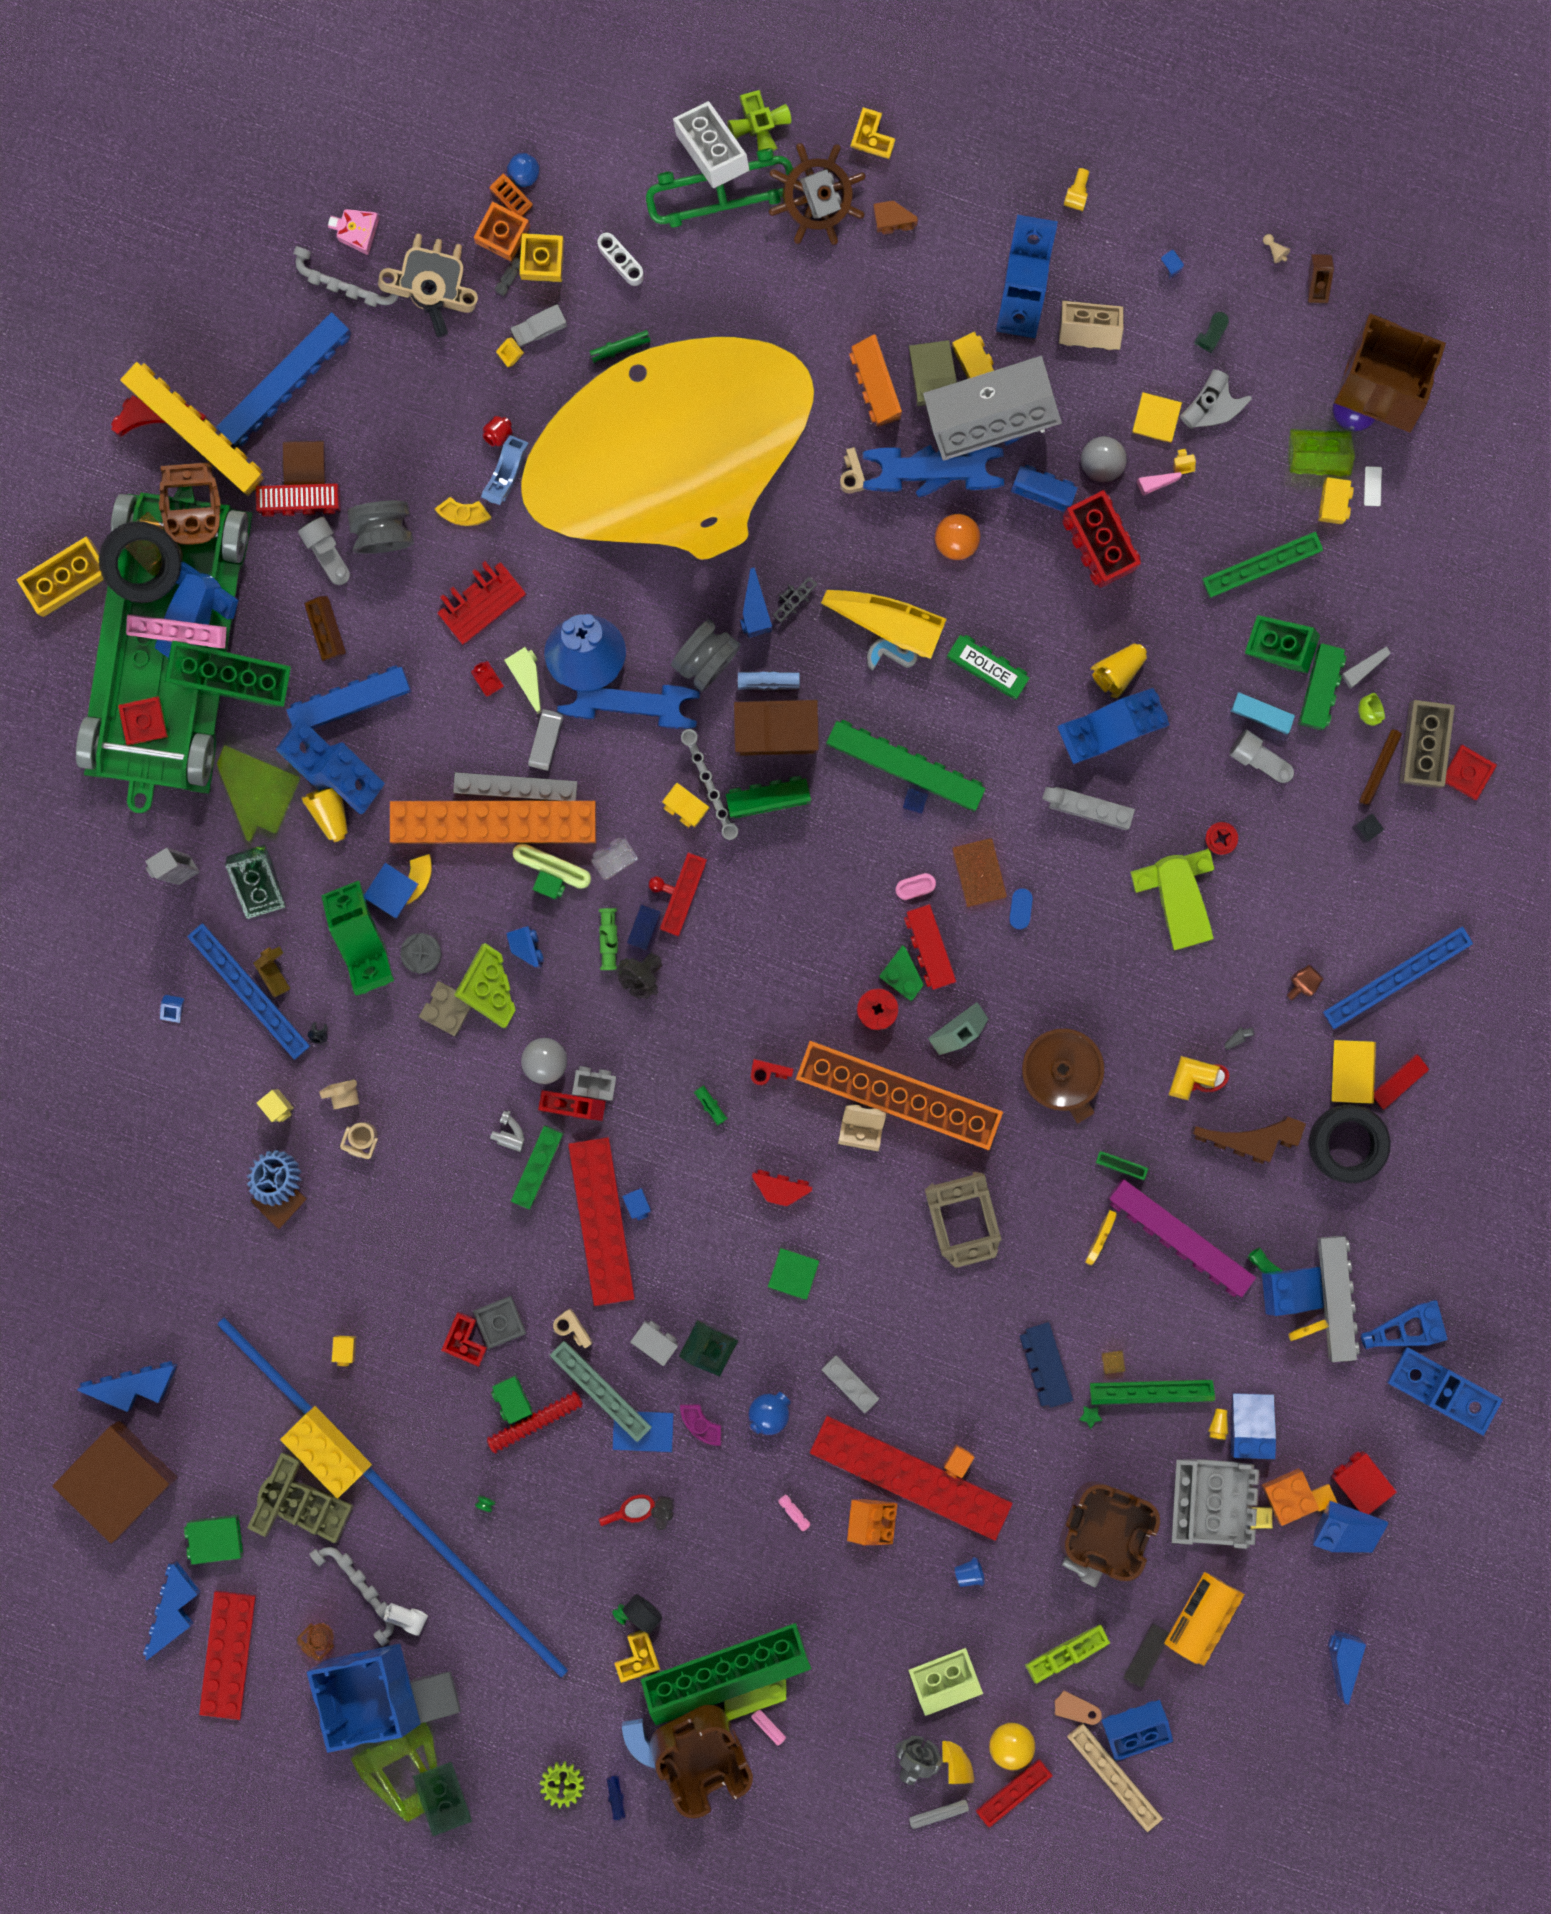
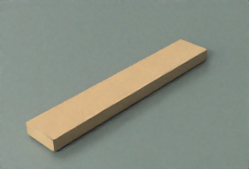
[1067,1723,1163,1832]

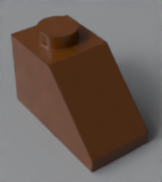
[1308,254,1334,303]

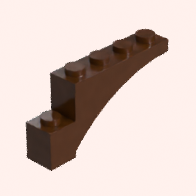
[1191,1116,1307,1164]

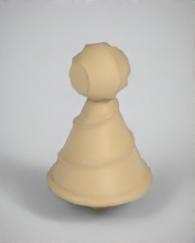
[1263,234,1290,263]

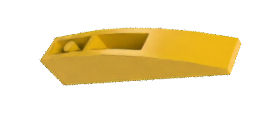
[821,590,946,659]

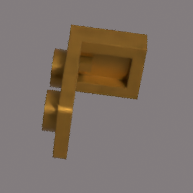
[253,946,290,997]

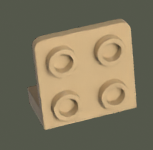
[838,1105,886,1151]

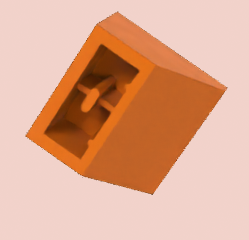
[847,1499,897,1545]

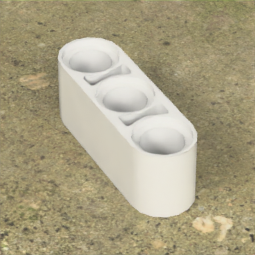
[598,233,644,286]

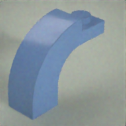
[481,435,528,505]
[622,1719,656,1769]

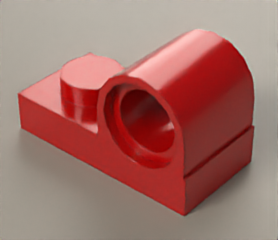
[751,1059,794,1085]

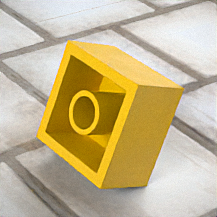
[520,233,564,282]

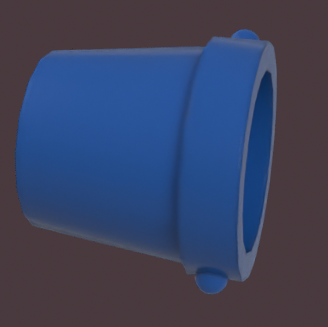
[955,1557,985,1587]

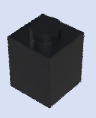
[1352,813,1385,843]

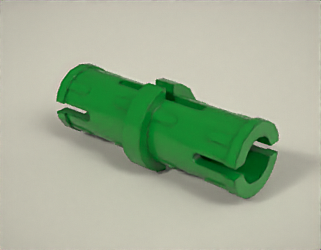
[694,1085,728,1126]

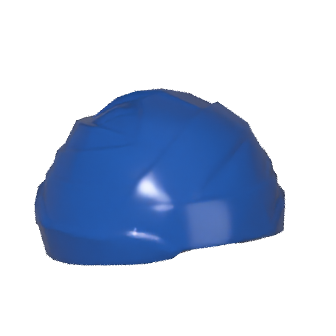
[507,153,539,187]

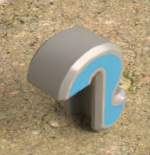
[867,638,917,671]

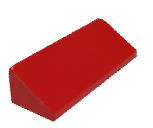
[1374,1054,1429,1110]

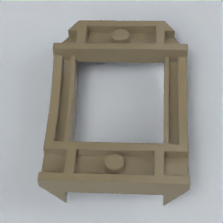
[925,1172,1002,1268]

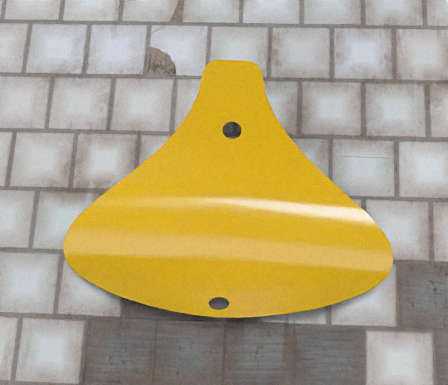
[521,337,814,560]

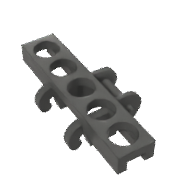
[773,577,817,623]

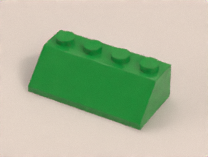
[726,776,811,819]

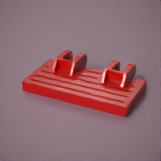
[437,561,527,645]

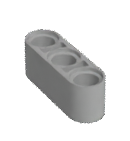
[528,709,563,771]

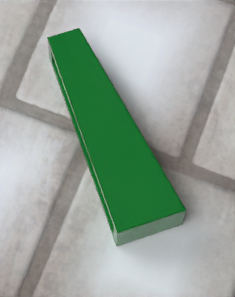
[1096,1151,1149,1180]

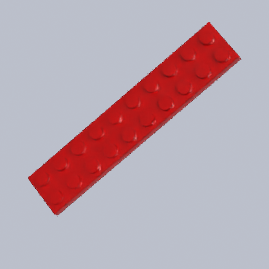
[809,1415,1013,1541]

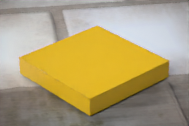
[1132,392,1182,443]

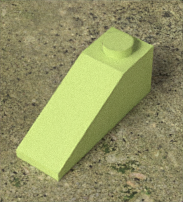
[505,647,542,714]

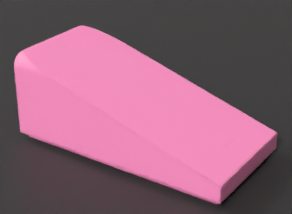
[1137,472,1182,495]

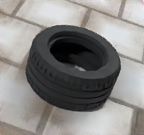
[98,521,182,603]
[1309,1105,1391,1183]

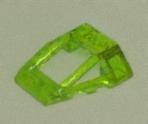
[351,1722,444,1822]

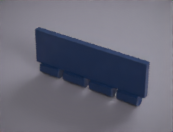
[1019,1322,1073,1408]

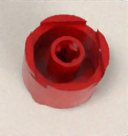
[857,989,898,1030]

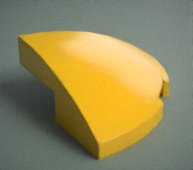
[942,1741,974,1784]

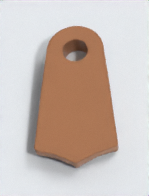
[1055,1690,1102,1725]

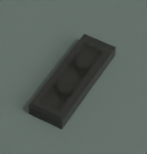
[1123,1623,1170,1688]

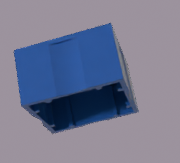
[307,1644,421,1753]

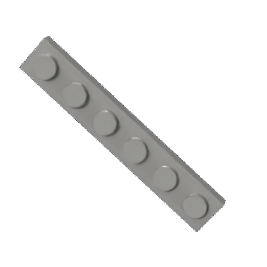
[453,773,578,801]

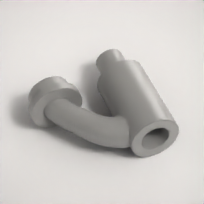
[490,1111,525,1152]

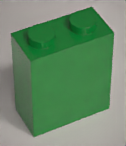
[184,1514,244,1565]

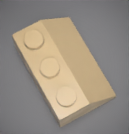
[1059,301,1123,350]

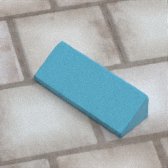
[1231,692,1295,734]

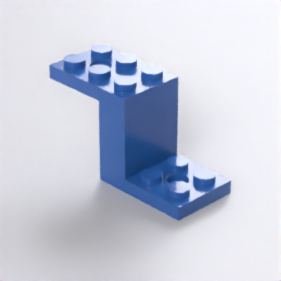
[996,215,1058,338]
[1057,688,1170,764]

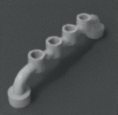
[293,246,399,307]
[681,729,738,840]
[309,1547,394,1647]

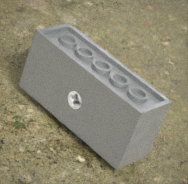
[923,356,1062,461]

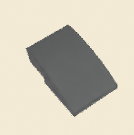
[410,1671,461,1723]

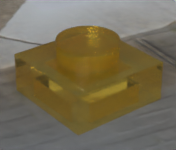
[1101,1350,1125,1374]

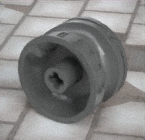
[347,500,414,554]
[670,618,741,692]

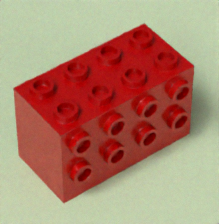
[1062,490,1141,589]

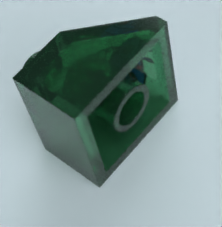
[679,1320,739,1377]

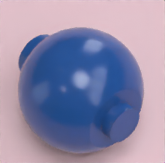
[748,1392,791,1435]

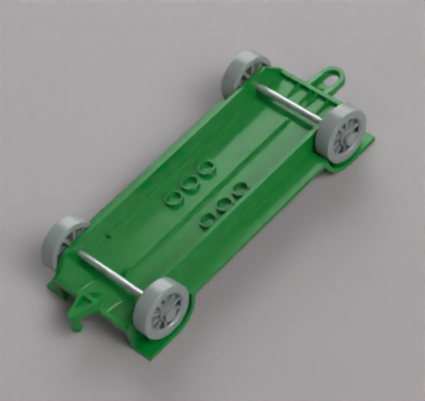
[76,486,253,814]

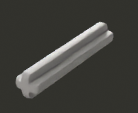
[909,1800,969,1829]

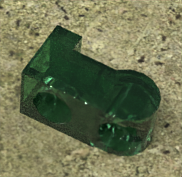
[1194,312,1229,353]

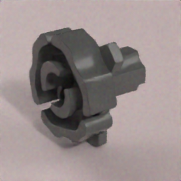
[895,1736,942,1785]

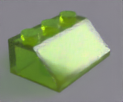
[1288,429,1355,476]

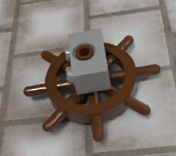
[769,143,866,245]

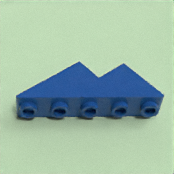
[77,1361,177,1412]
[143,1561,201,1661]

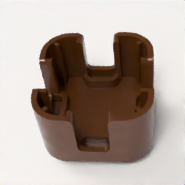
[1059,1481,1160,1581]
[650,1705,753,1819]

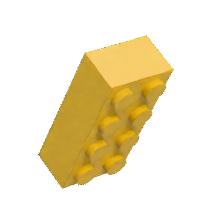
[16,537,104,617]
[280,1406,372,1499]

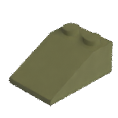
[909,340,957,407]

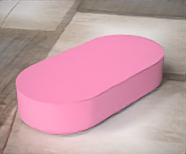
[896,873,936,900]

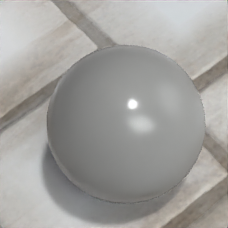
[1081,436,1127,483]
[521,1038,567,1084]

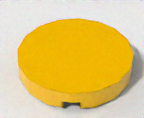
[1288,1320,1329,1341]

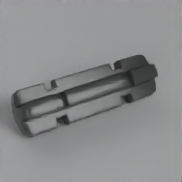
[495,257,520,296]

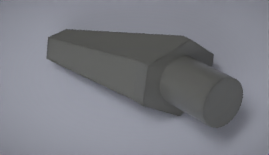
[1225,1027,1255,1050]

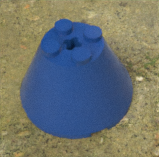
[544,614,626,691]

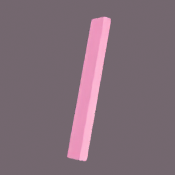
[126,614,226,648]

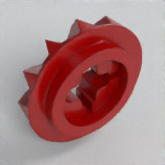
[1205,822,1238,855]

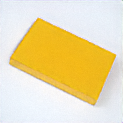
[1332,1040,1376,1103]

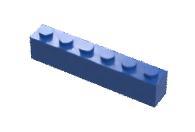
[286,665,412,729]

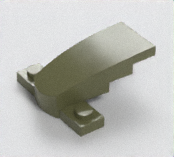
[247,1452,354,1543]

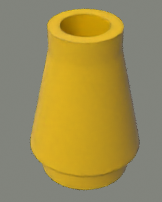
[1208,1409,1228,1440]

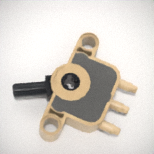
[378,234,478,337]

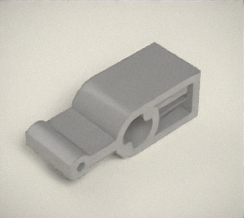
[510,304,567,347]

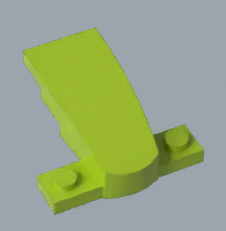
[1130,849,1214,950]

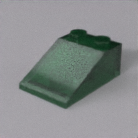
[225,844,286,919]
[412,1762,474,1836]

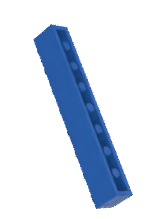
[216,312,351,447]

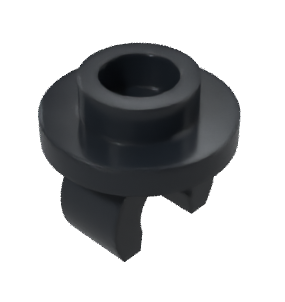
[307,1022,328,1044]

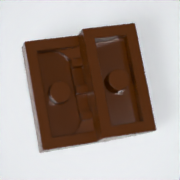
[283,441,326,485]
[251,1175,308,1229]

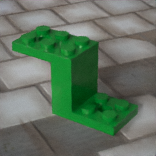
[321,880,394,996]

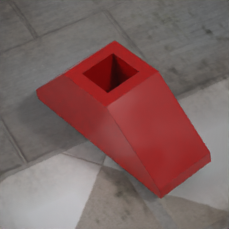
[752,1169,813,1206]

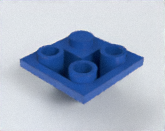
[506,926,544,968]

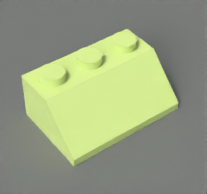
[909,1648,983,1716]

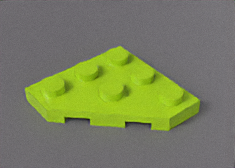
[454,943,515,1028]

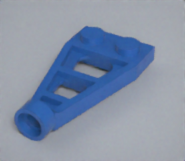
[1361,1300,1448,1349]

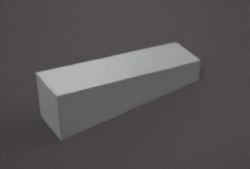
[1342,646,1391,688]

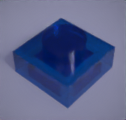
[902,788,928,814]

